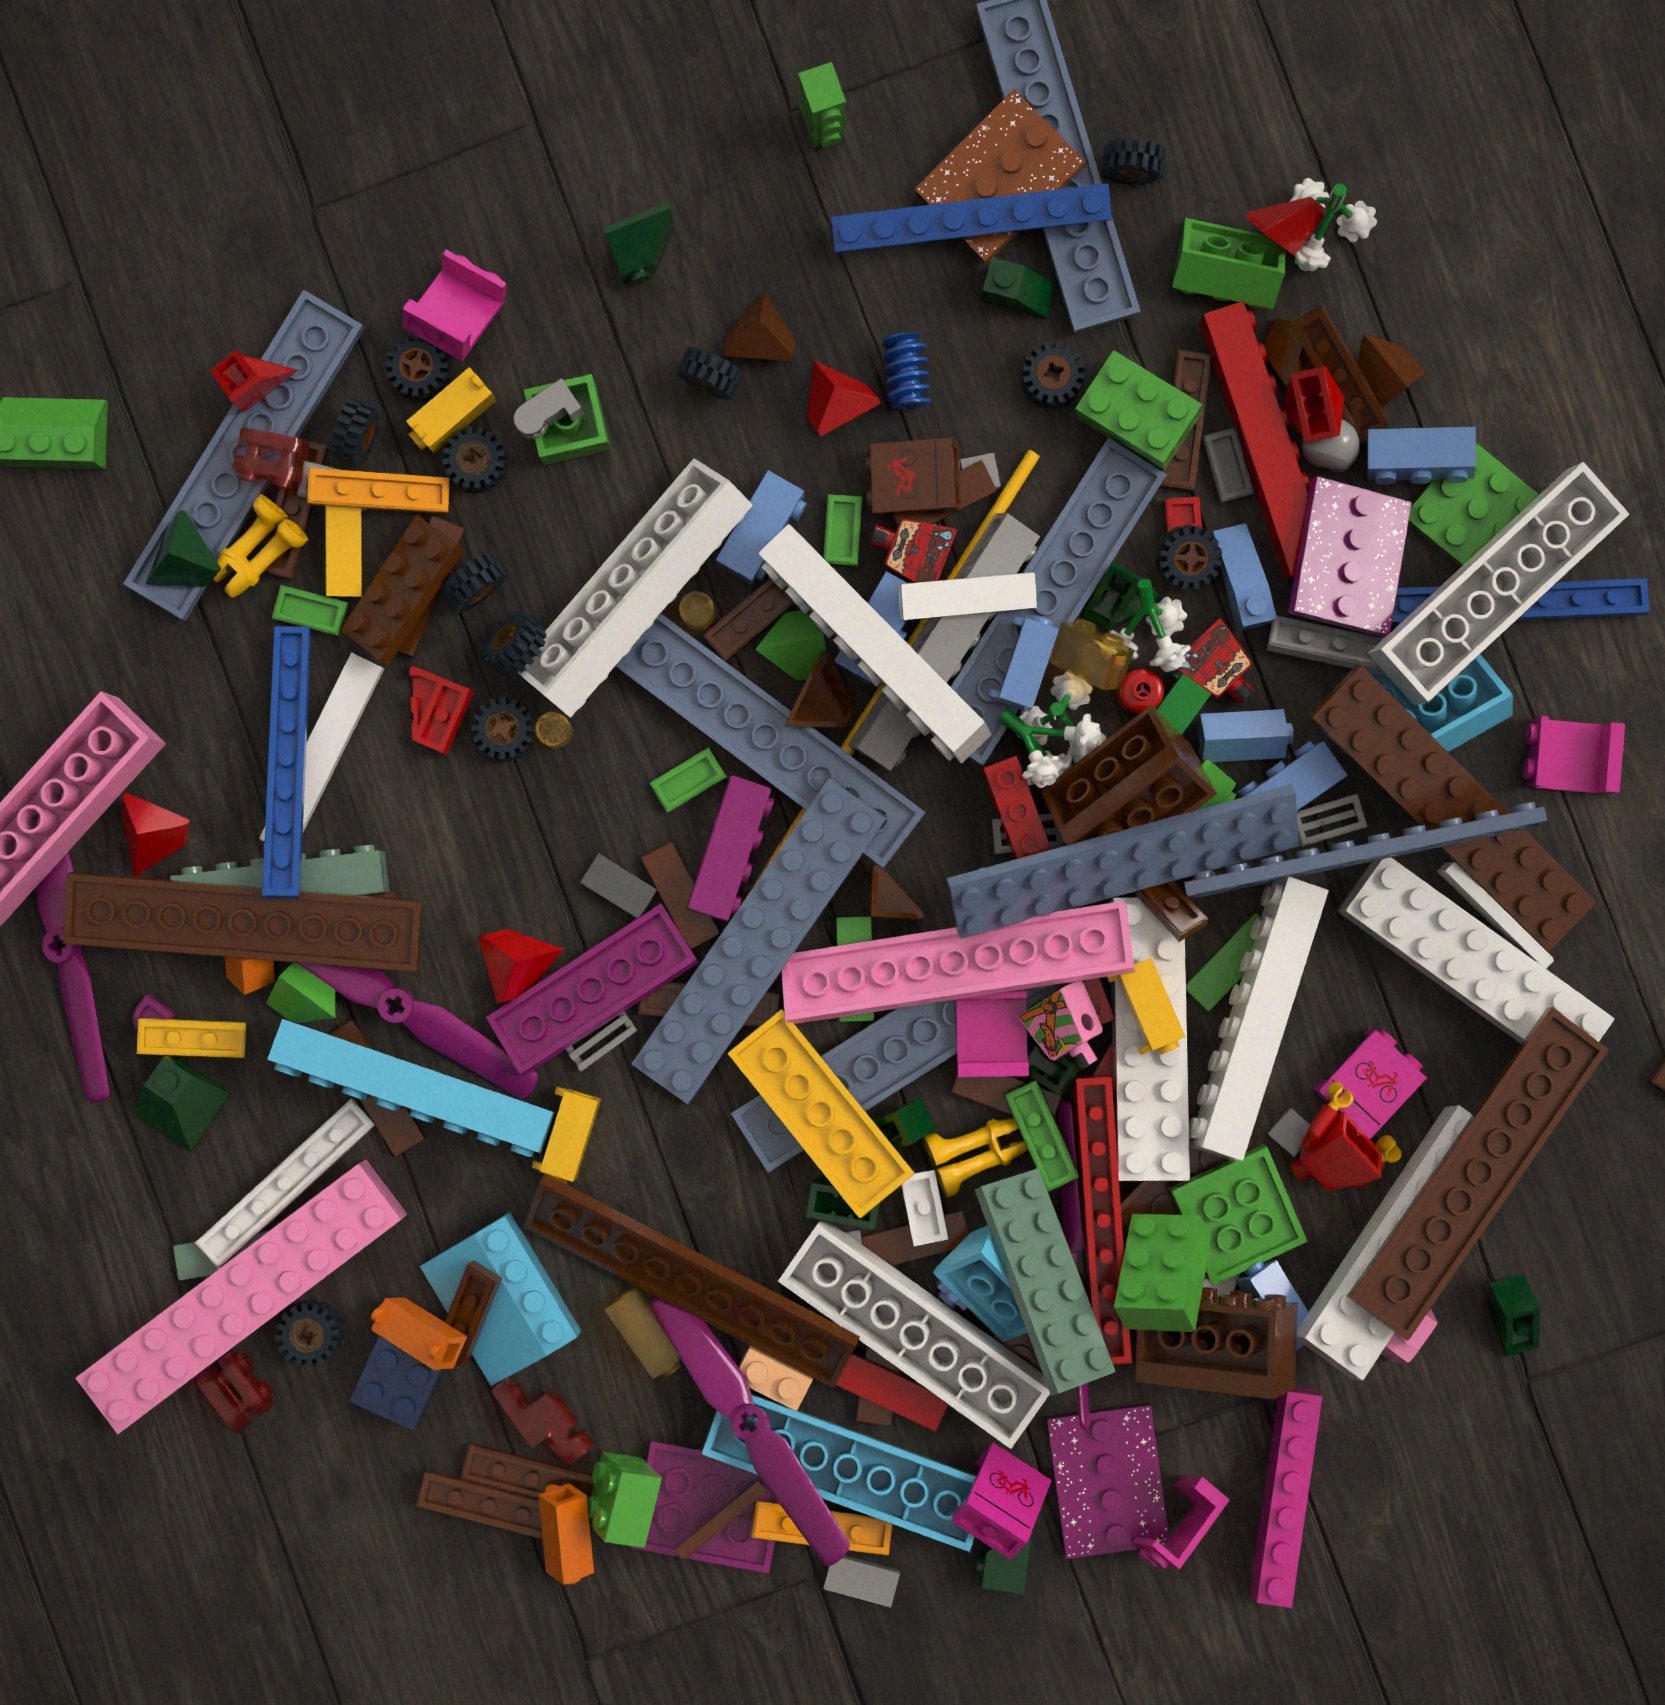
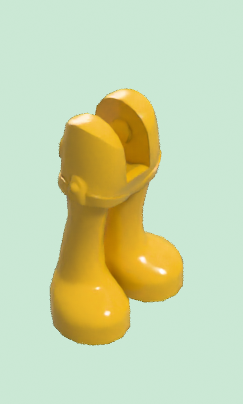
[213,494,308,598]
[923,1118,1028,1198]

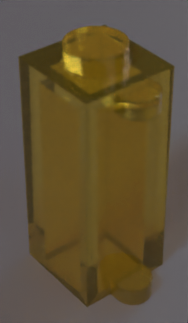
[605,1286,681,1379]

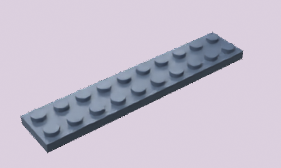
[975,0,1141,334]
[123,290,365,621]
[929,438,1167,766]
[615,613,926,869]
[632,778,887,1104]
[947,784,1299,939]
[1184,802,1548,899]
[731,984,1062,1172]

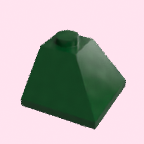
[603,202,675,285]
[134,1055,232,1151]

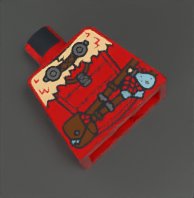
[869,518,957,583]
[1176,618,1255,705]

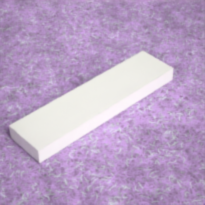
[898,572,1037,620]
[1437,862,1554,969]

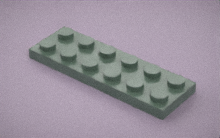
[975,1168,1116,1396]

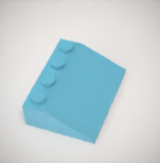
[1369,654,1513,752]
[420,1212,581,1386]

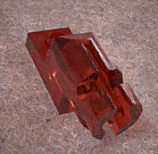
[491,1378,594,1466]

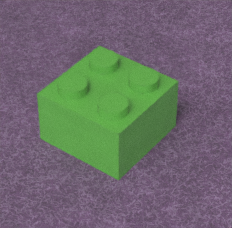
[524,374,611,465]
[587,1451,662,1548]

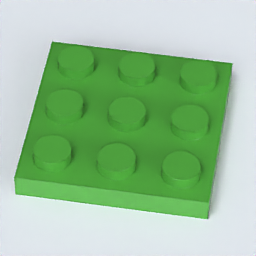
[1408,443,1539,568]
[1169,1144,1307,1285]

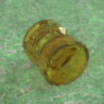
[679,591,715,630]
[535,712,573,749]

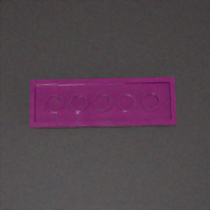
[486,904,699,1077]

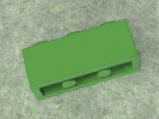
[798,62,846,148]

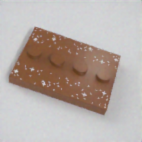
[915,89,1086,264]

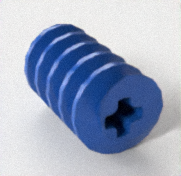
[883,333,931,409]

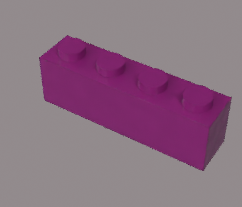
[686,775,774,922]

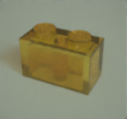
[1048,619,1135,690]

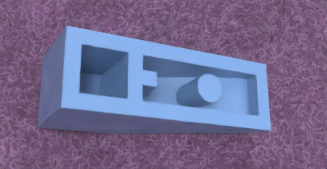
[1212,523,1277,632]

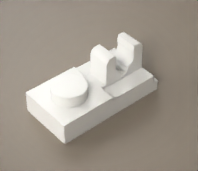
[902,1170,948,1246]

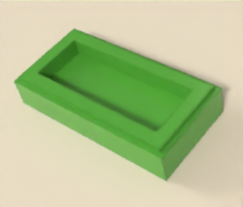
[823,494,862,567]
[272,585,349,637]
[650,747,727,813]

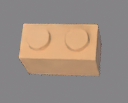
[738,1345,813,1411]

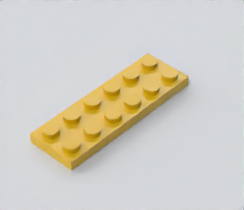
[728,1009,915,1219]

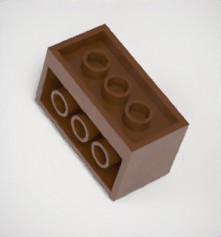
[1041,705,1217,845]
[1135,1287,1298,1399]

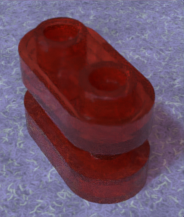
[232,428,310,490]
[197,1350,275,1433]

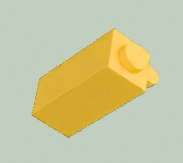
[406,367,497,454]
[1107,958,1186,1055]
[532,1087,601,1184]

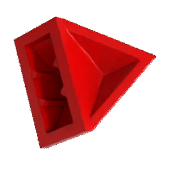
[1247,197,1326,256]
[210,349,298,413]
[807,360,881,437]
[1281,366,1344,443]
[121,792,190,877]
[478,929,564,1004]

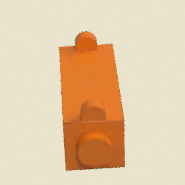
[371,1297,467,1370]
[538,1483,594,1585]

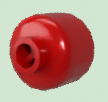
[1116,669,1164,716]

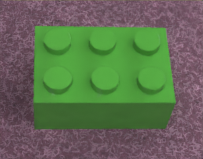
[1075,350,1202,472]
[1114,1214,1211,1332]

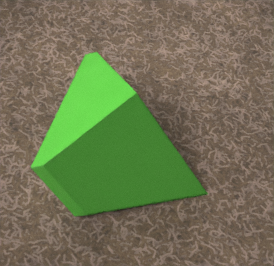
[755,610,826,681]
[266,962,335,1024]

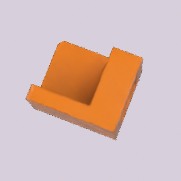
[225,957,275,995]

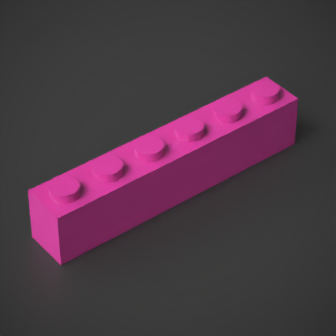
[1250,1386,1322,1608]

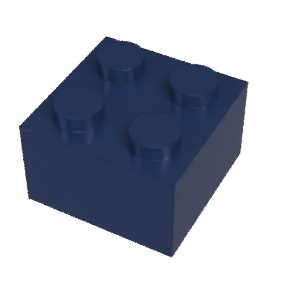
[349,1336,445,1431]

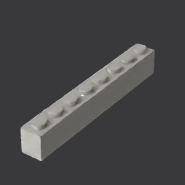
[848,513,1040,771]

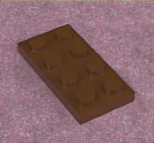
[341,515,465,665]

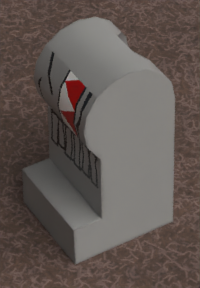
[514,378,584,440]

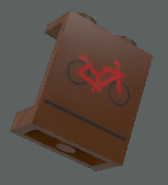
[866,437,961,519]

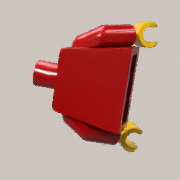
[1292,1082,1401,1191]

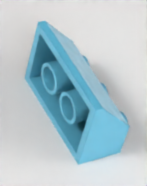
[933,1225,1028,1342]

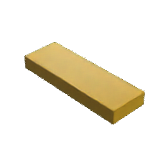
[325,506,362,597]
[137,1018,247,1058]

